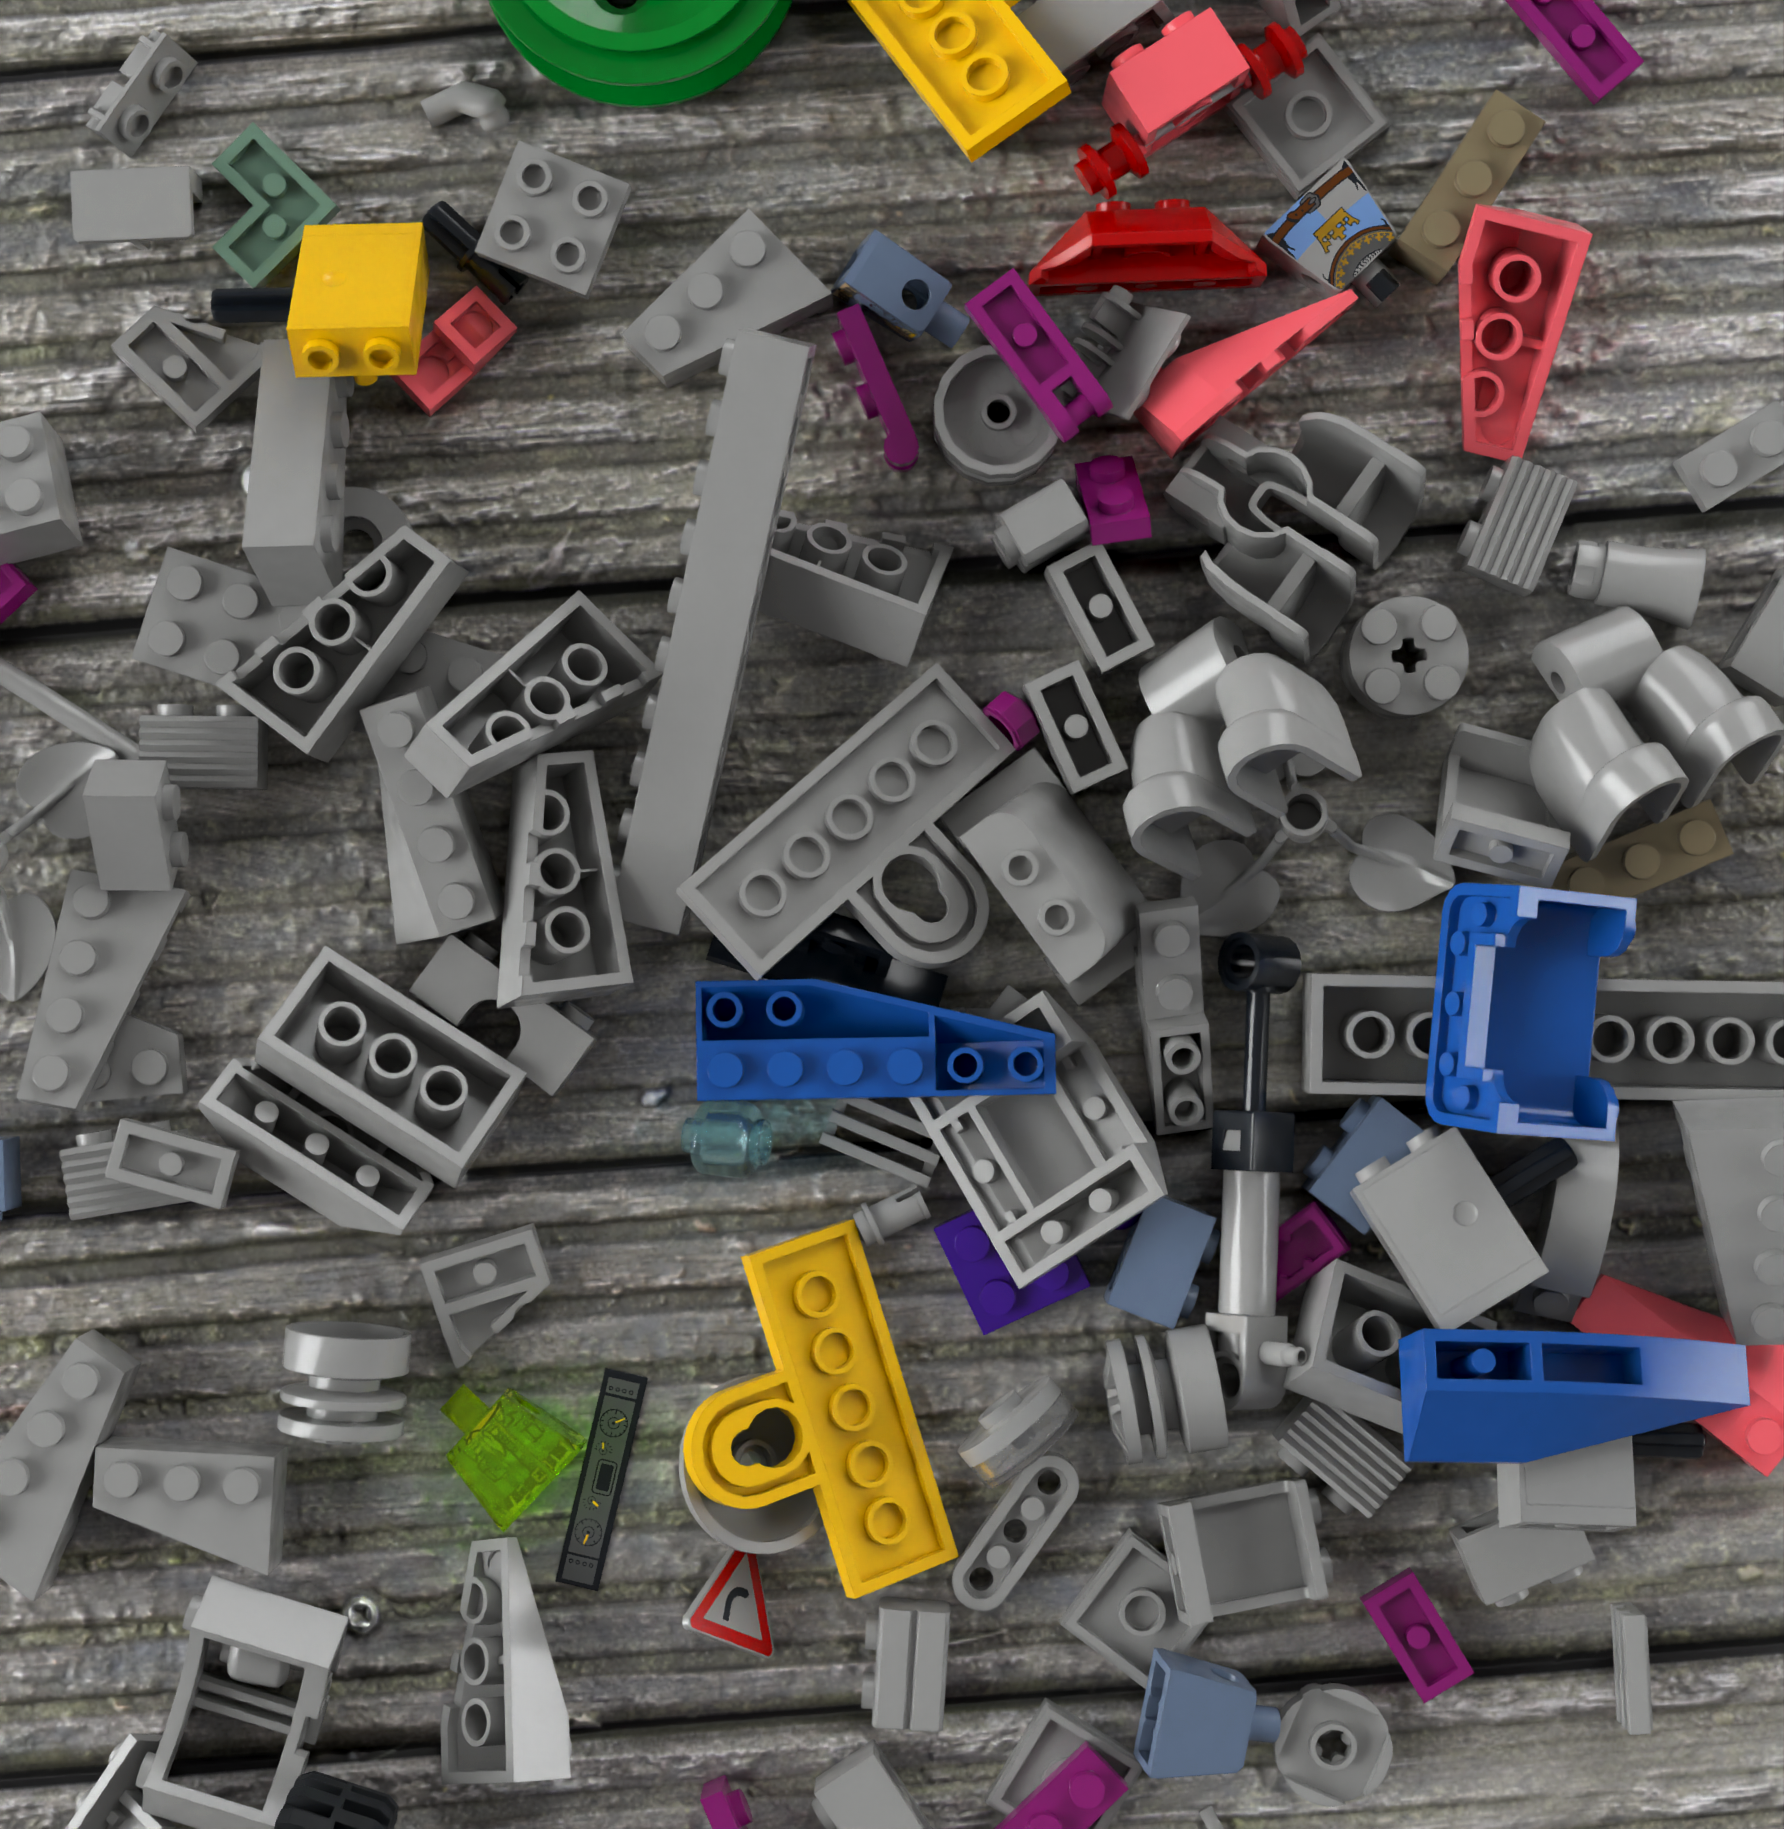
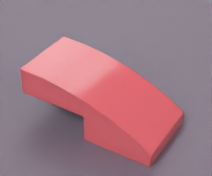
[389,285,517,417]

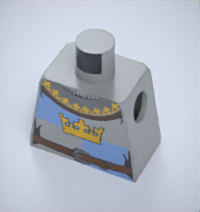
[1256,157,1402,308]

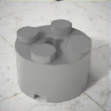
[1339,596,1469,720]

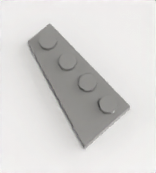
[17,869,191,1112]

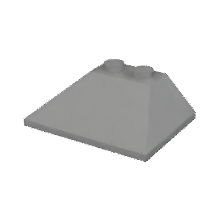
[908,991,1168,1289]

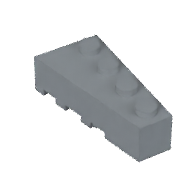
[1017,0,1176,86]
[242,339,354,606]
[214,525,469,763]
[404,590,663,799]
[497,750,634,1009]
[1672,1097,1784,1346]
[0,1329,141,1602]

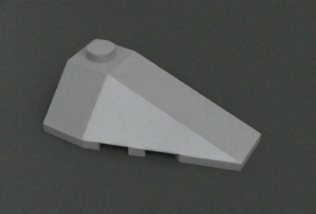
[440,1537,572,1785]

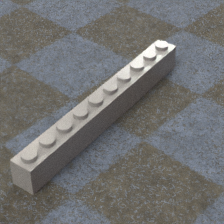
[613,328,817,935]

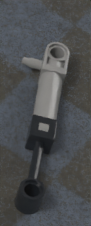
[1205,932,1307,1411]

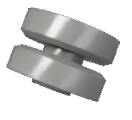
[933,345,1064,486]

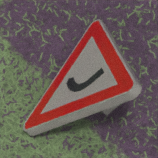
[682,1548,774,1659]

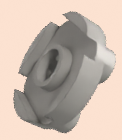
[1272,1683,1393,1807]

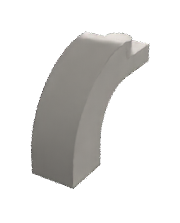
[1513,1118,1620,1322]

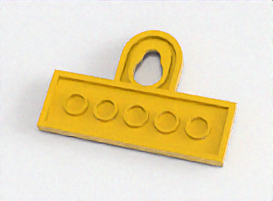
[846,0,1072,163]
[683,1219,959,1599]

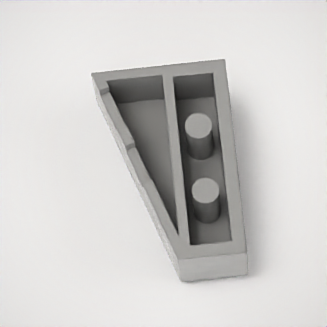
[621,208,834,388]
[92,1436,288,1576]

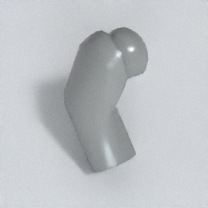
[420,81,510,132]

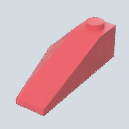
[1133,289,1359,460]
[1569,1273,1784,1477]

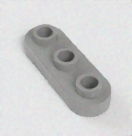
[952,1452,1079,1611]

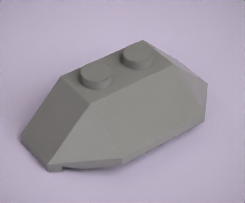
[198,1058,434,1235]

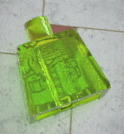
[440,1384,587,1532]

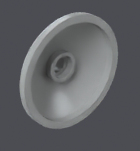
[679,1373,824,1554]

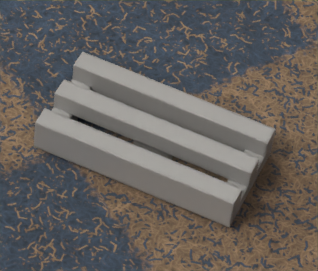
[819,1099,941,1188]
[1610,1602,1653,1735]

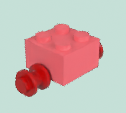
[1073,7,1308,200]

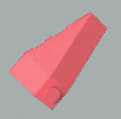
[1458,204,1593,461]

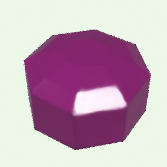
[982,691,1040,751]

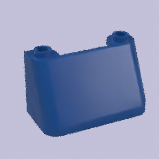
[1425,883,1637,1142]

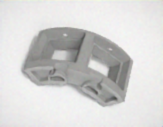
[136,1575,349,1829]

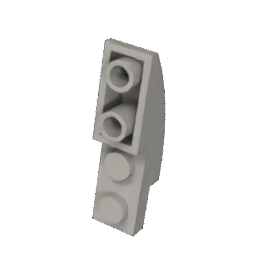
[1134,896,1214,1135]

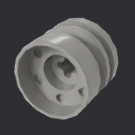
[277,1321,412,1445]
[1102,1323,1229,1465]

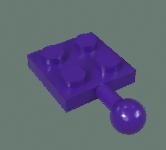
[934,1209,1141,1335]

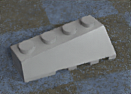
[758,509,954,667]
[359,685,504,945]

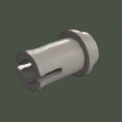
[852,1183,931,1247]

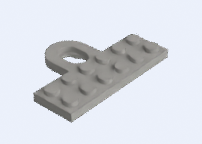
[131,486,503,735]
[676,662,1016,981]

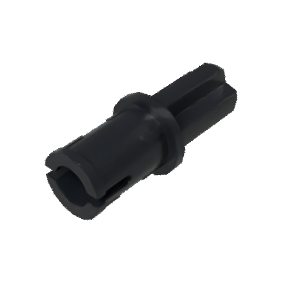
[421,201,529,305]

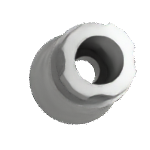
[1567,540,1706,630]

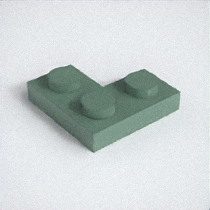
[212,122,341,288]

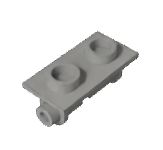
[86,29,198,158]

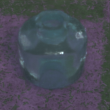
[681,1101,773,1179]

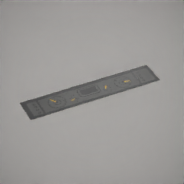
[555,1368,648,1591]

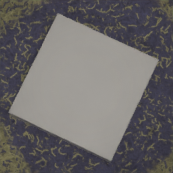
[1224,32,1391,201]
[1059,1527,1208,1689]
[985,1697,1143,1829]

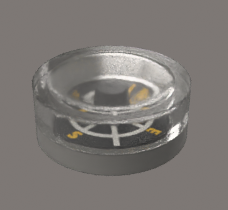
[958,1376,1079,1489]

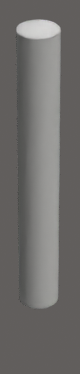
[0,657,140,760]

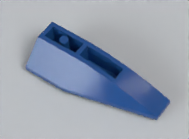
[695,979,1056,1102]
[1398,1328,1750,1464]

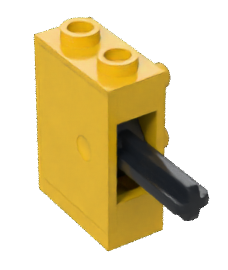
[211,222,430,386]

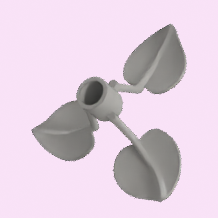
[0,741,119,1002]
[1180,753,1456,938]

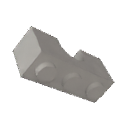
[409,931,600,1096]

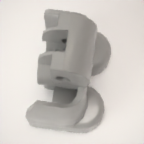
[1163,412,1426,665]
[1529,606,1784,862]
[1123,616,1362,881]

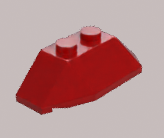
[1026,199,1267,296]

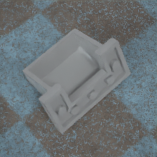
[940,747,1148,1006]

